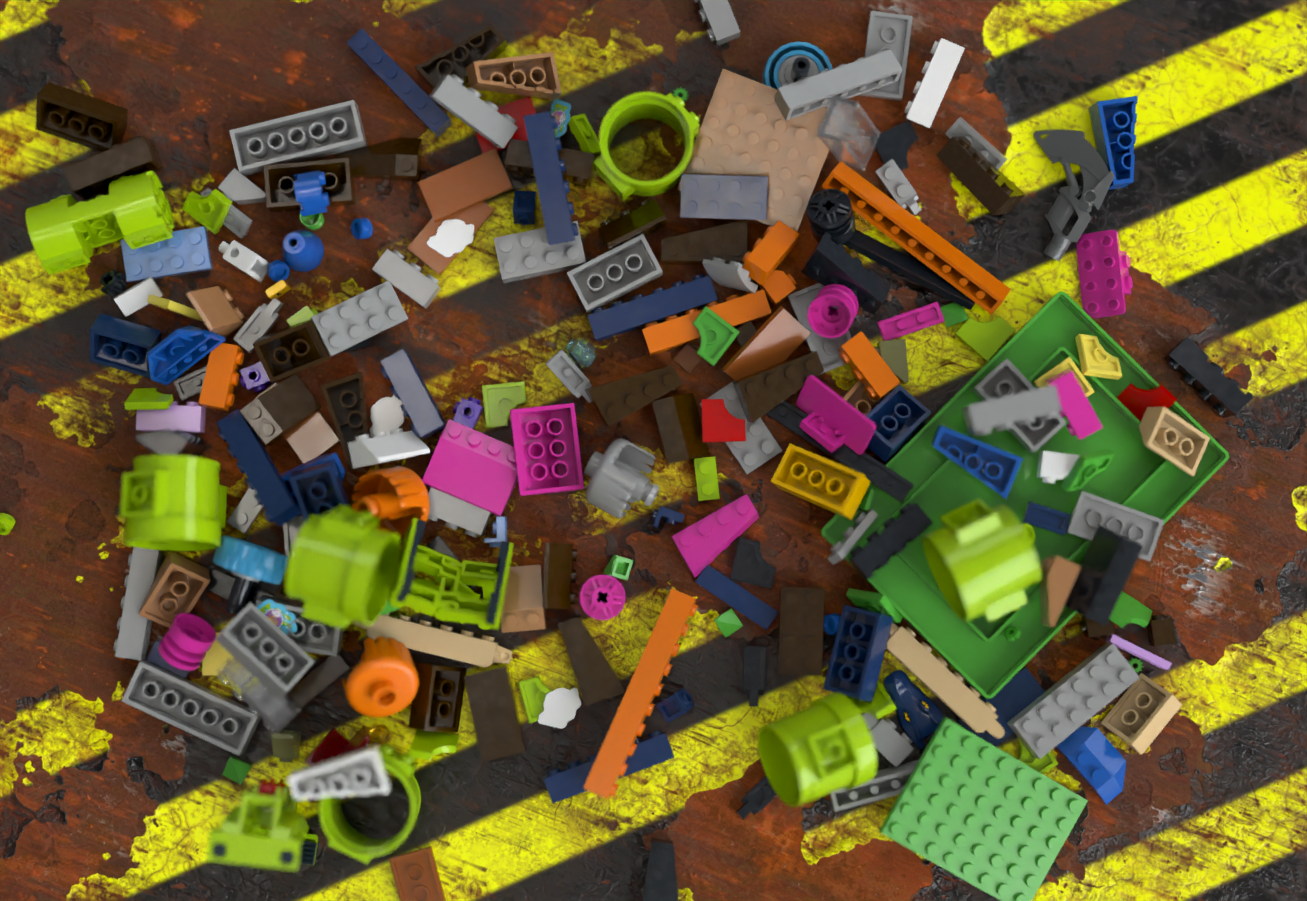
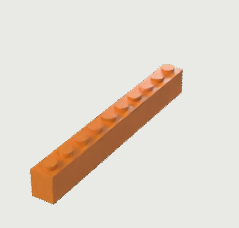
[822,161,1011,315]
[583,588,698,800]

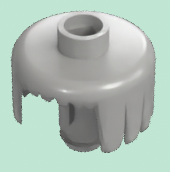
[584,438,660,518]

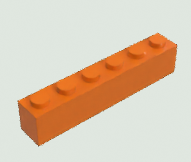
[642,288,772,356]

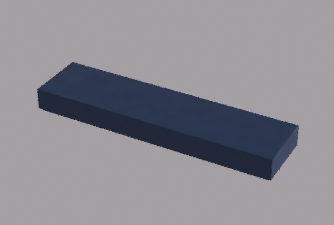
[695,565,778,630]

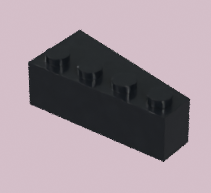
[801,232,891,315]

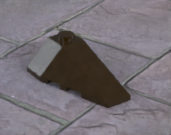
[336,138,422,181]

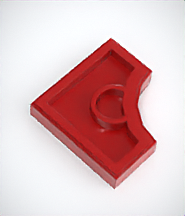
[1116,383,1177,422]
[701,399,746,443]

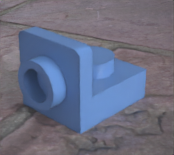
[484,516,508,547]

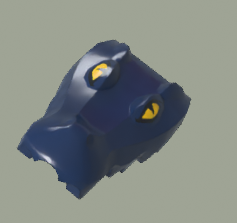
[883,670,944,750]

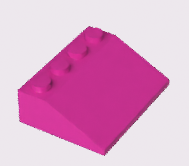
[510,403,584,496]
[422,419,518,517]

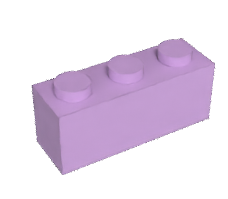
[136,401,206,433]

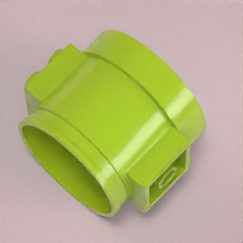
[593,92,700,202]
[120,455,227,551]
[922,499,1041,622]
[286,505,401,629]
[757,692,877,808]
[319,743,421,864]

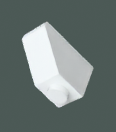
[1036,451,1079,484]

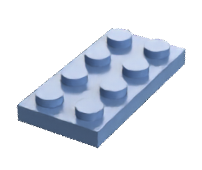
[121,227,212,283]

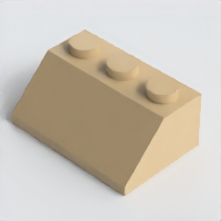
[1139,407,1210,476]
[1101,673,1182,755]

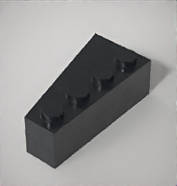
[1164,337,1254,418]
[848,503,933,579]
[642,838,679,901]

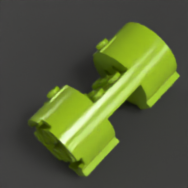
[26,170,174,275]

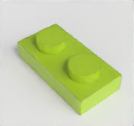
[568,114,601,155]
[694,456,720,501]

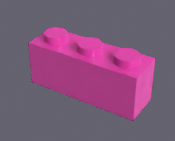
[1046,368,1103,440]

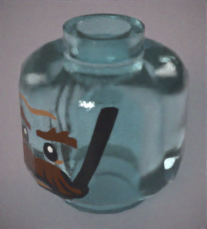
[565,337,597,369]

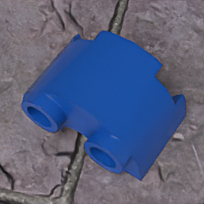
[294,170,330,216]

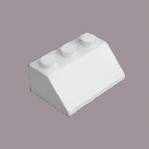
[348,428,430,468]

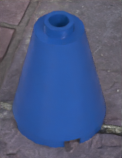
[281,230,324,272]

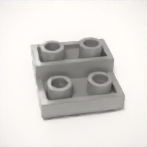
[703,257,758,293]

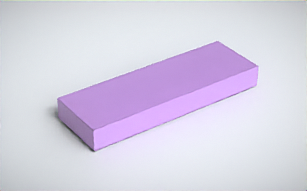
[1105,634,1172,670]

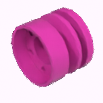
[807,284,859,338]
[580,575,626,620]
[158,613,216,671]

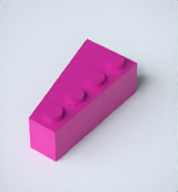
[672,494,759,577]

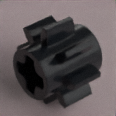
[100,269,128,297]

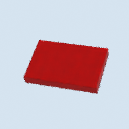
[475,96,536,153]

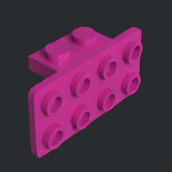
[1076,229,1133,319]
[796,375,876,455]

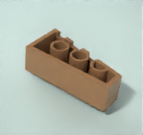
[466,52,562,99]

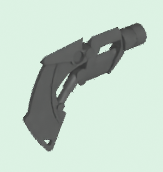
[1033,130,1115,262]

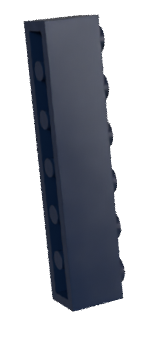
[346,28,452,138]
[523,111,579,245]
[588,274,718,342]
[217,409,301,527]
[544,730,675,804]

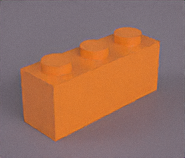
[742,220,800,285]
[838,331,901,401]
[199,343,244,412]

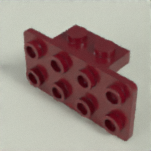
[305,725,370,803]

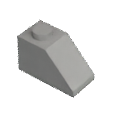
[218,168,266,205]

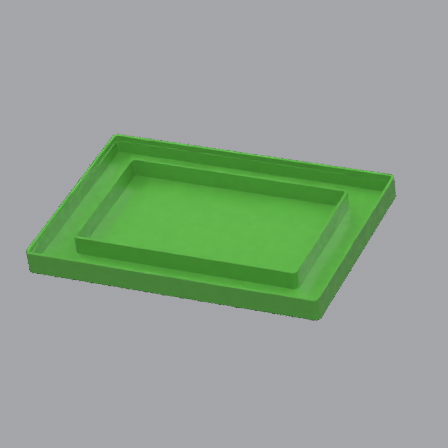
[820,291,1229,699]

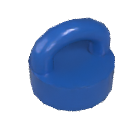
[351,218,373,239]
[267,259,290,282]
[823,613,841,635]

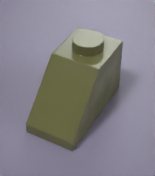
[874,339,909,384]
[271,729,301,762]

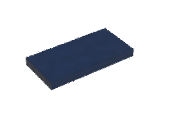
[957,667,1045,746]

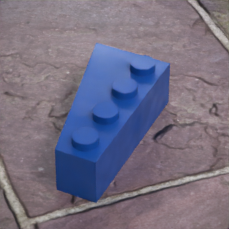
[1089,96,1138,190]
[930,425,1023,499]

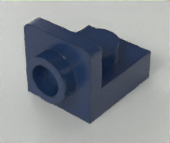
[513,191,536,225]
[651,506,684,527]
[656,688,694,723]

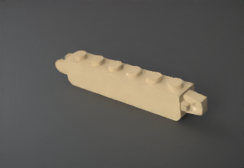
[353,612,513,668]
[886,623,1005,739]

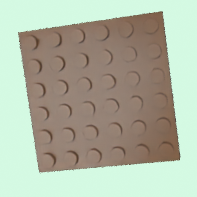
[677,69,843,232]

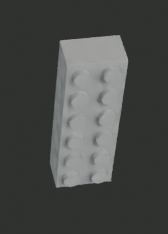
[229,100,367,176]
[1007,643,1140,759]
[122,660,263,756]

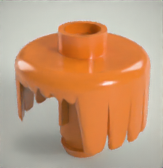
[352,466,430,539]
[342,636,419,717]

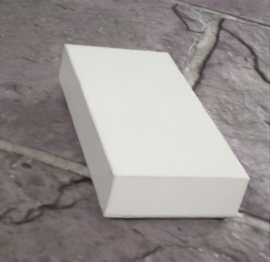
[114,277,163,317]

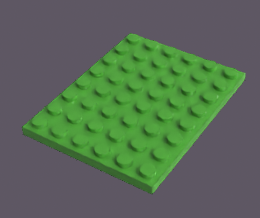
[879,717,1088,901]

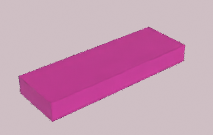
[877,301,944,341]

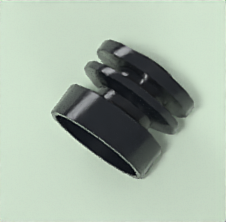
[807,189,856,244]

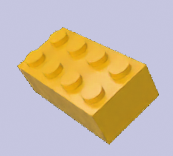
[771,444,871,520]

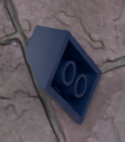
[90,313,161,378]
[866,385,932,462]

